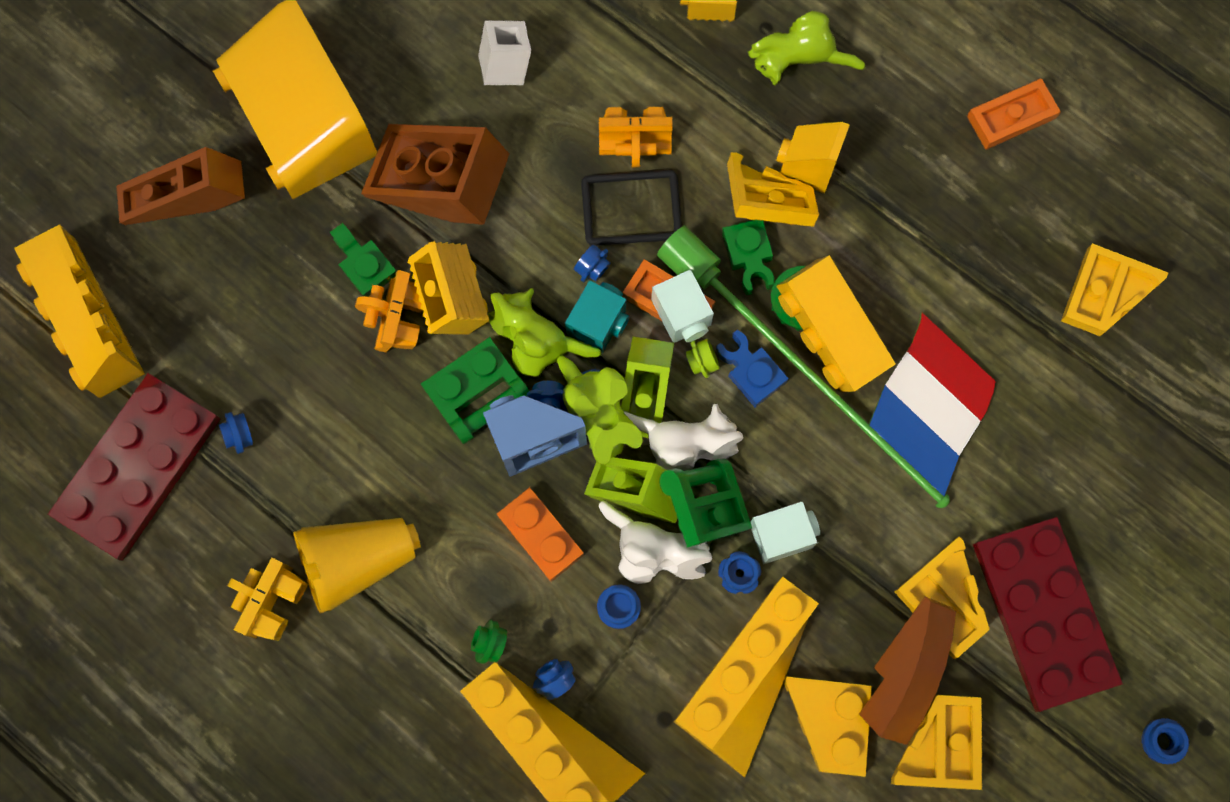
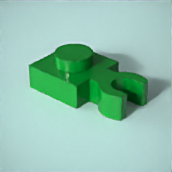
[722,220,774,295]

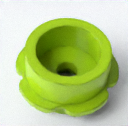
[686,338,720,378]

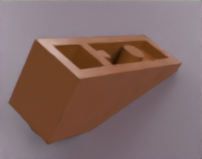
[117,147,245,225]

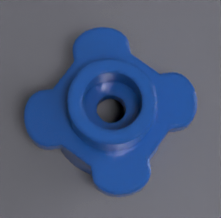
[527,381,568,412]

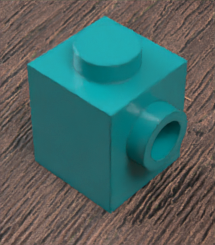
[565,280,630,353]

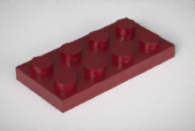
[47,373,221,561]
[973,517,1123,712]

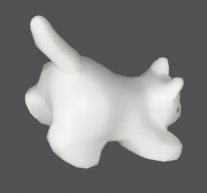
[624,404,743,471]
[599,501,712,584]

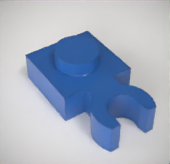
[716,330,789,408]

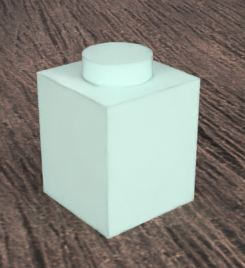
[651,269,714,343]
[751,501,820,564]

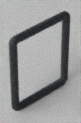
[581,170,682,246]

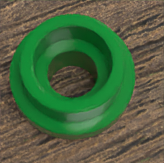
[471,620,507,664]

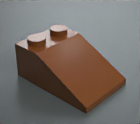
[361,124,510,225]

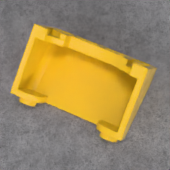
[213,0,377,199]

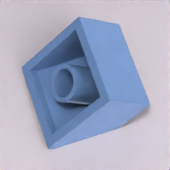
[483,395,587,477]

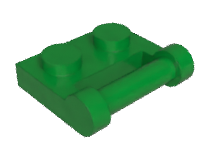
[421,337,529,445]
[660,458,752,548]

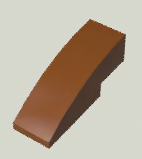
[859,596,956,745]

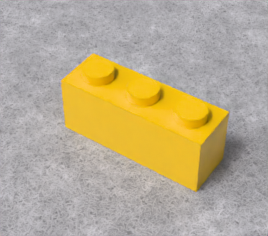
[776,255,896,392]

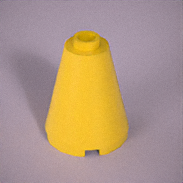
[293,518,421,613]

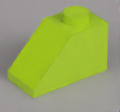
[621,336,674,438]
[584,457,677,523]

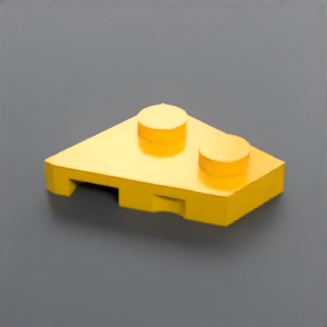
[727,152,819,227]
[1061,243,1168,336]
[894,536,990,659]
[784,677,872,777]
[891,695,982,790]

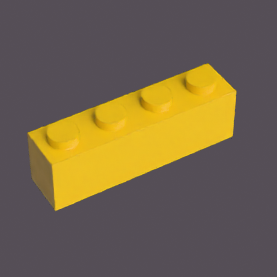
[14,224,145,398]
[674,576,819,778]
[460,662,646,802]

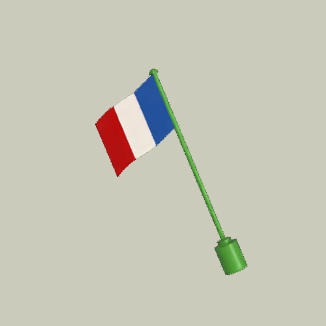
[657,226,996,508]

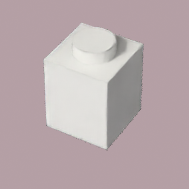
[478,21,531,85]

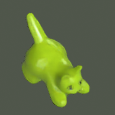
[748,11,865,86]
[488,288,602,376]
[557,356,643,465]

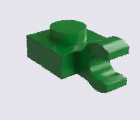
[330,223,397,297]

